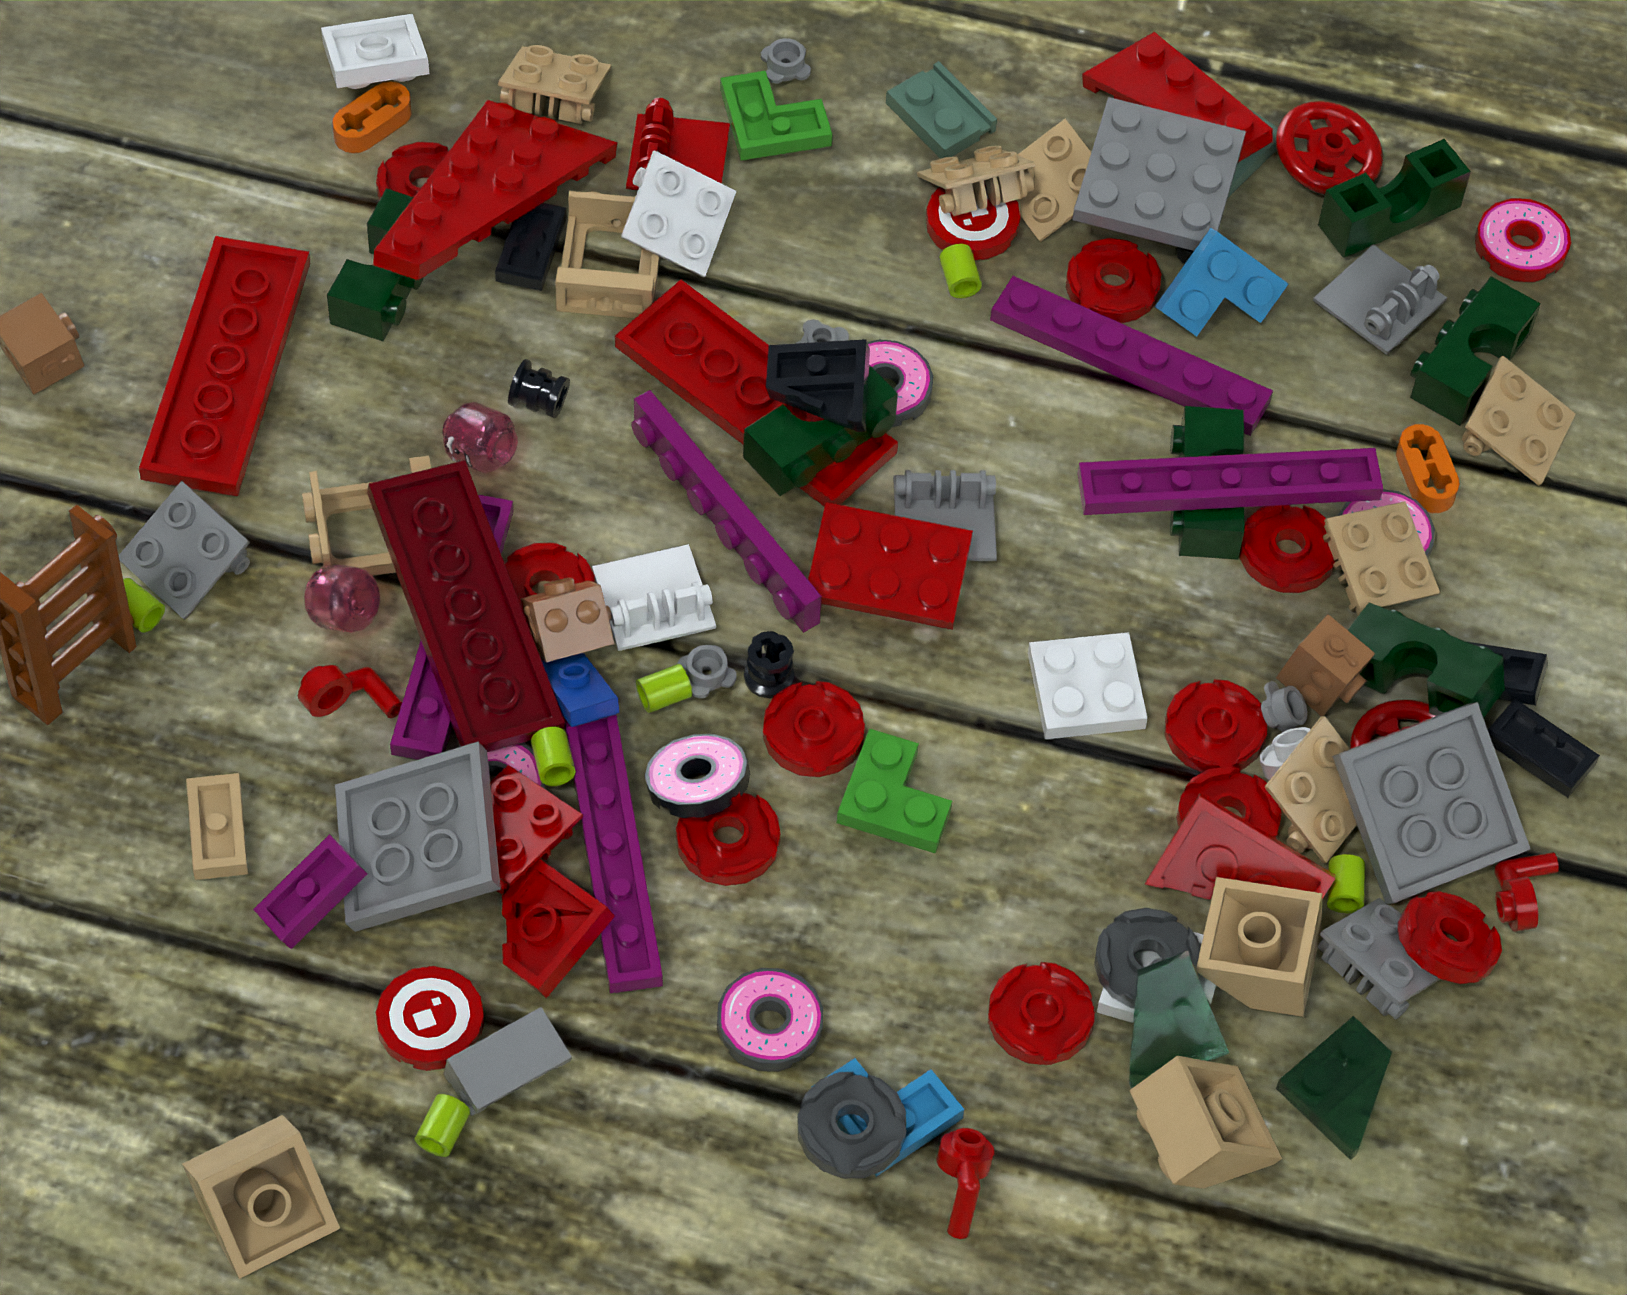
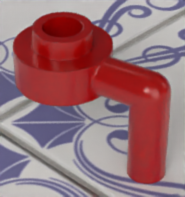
[298,665,402,718]
[1494,852,1559,932]
[936,1128,995,1239]

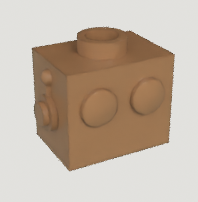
[0,293,85,395]
[521,578,615,662]
[1276,614,1375,716]

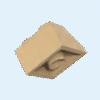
[1197,877,1322,1017]
[1129,1056,1282,1189]
[182,1115,340,1279]

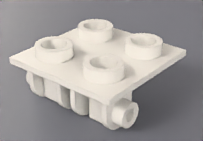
[621,150,736,277]
[592,544,716,651]

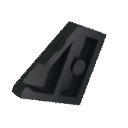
[766,339,870,432]

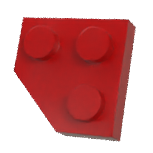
[502,859,615,999]

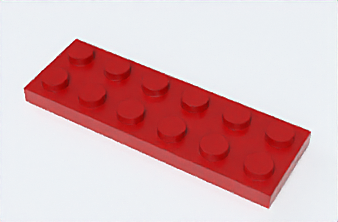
[139,236,310,496]
[615,279,898,507]

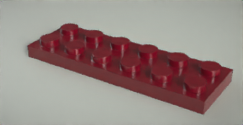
[367,460,565,752]

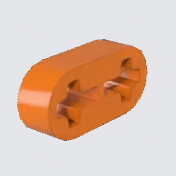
[332,81,412,153]
[1396,424,1460,513]

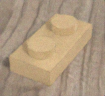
[186,773,248,880]

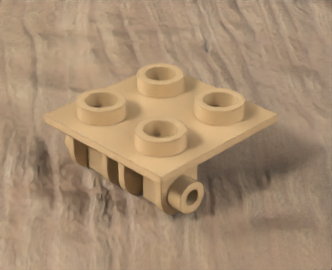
[498,45,611,124]
[1017,118,1091,242]
[917,146,1035,216]
[1462,356,1576,486]
[1323,501,1440,616]
[1265,716,1357,863]

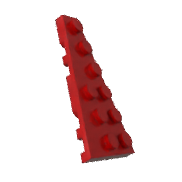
[373,100,618,280]

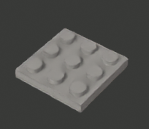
[1072,97,1246,251]
[1332,702,1530,904]
[335,742,501,932]

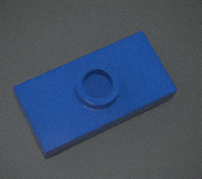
[541,653,619,727]

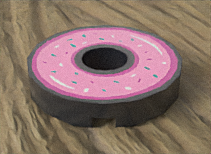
[645,734,750,818]

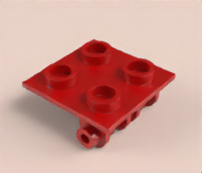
[626,98,730,190]
[490,765,583,894]

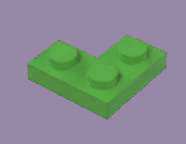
[720,71,832,161]
[836,729,952,854]

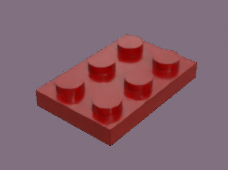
[808,502,973,630]

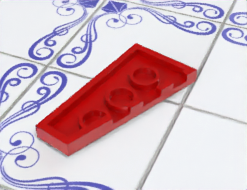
[1082,32,1273,163]

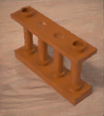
[0,504,137,725]

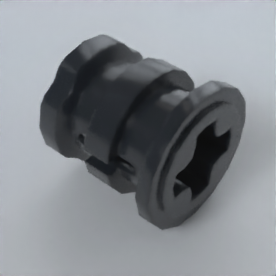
[508,359,570,418]
[744,631,795,698]

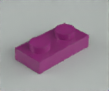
[253,834,368,949]

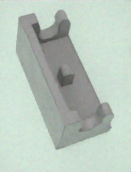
[444,1007,572,1116]

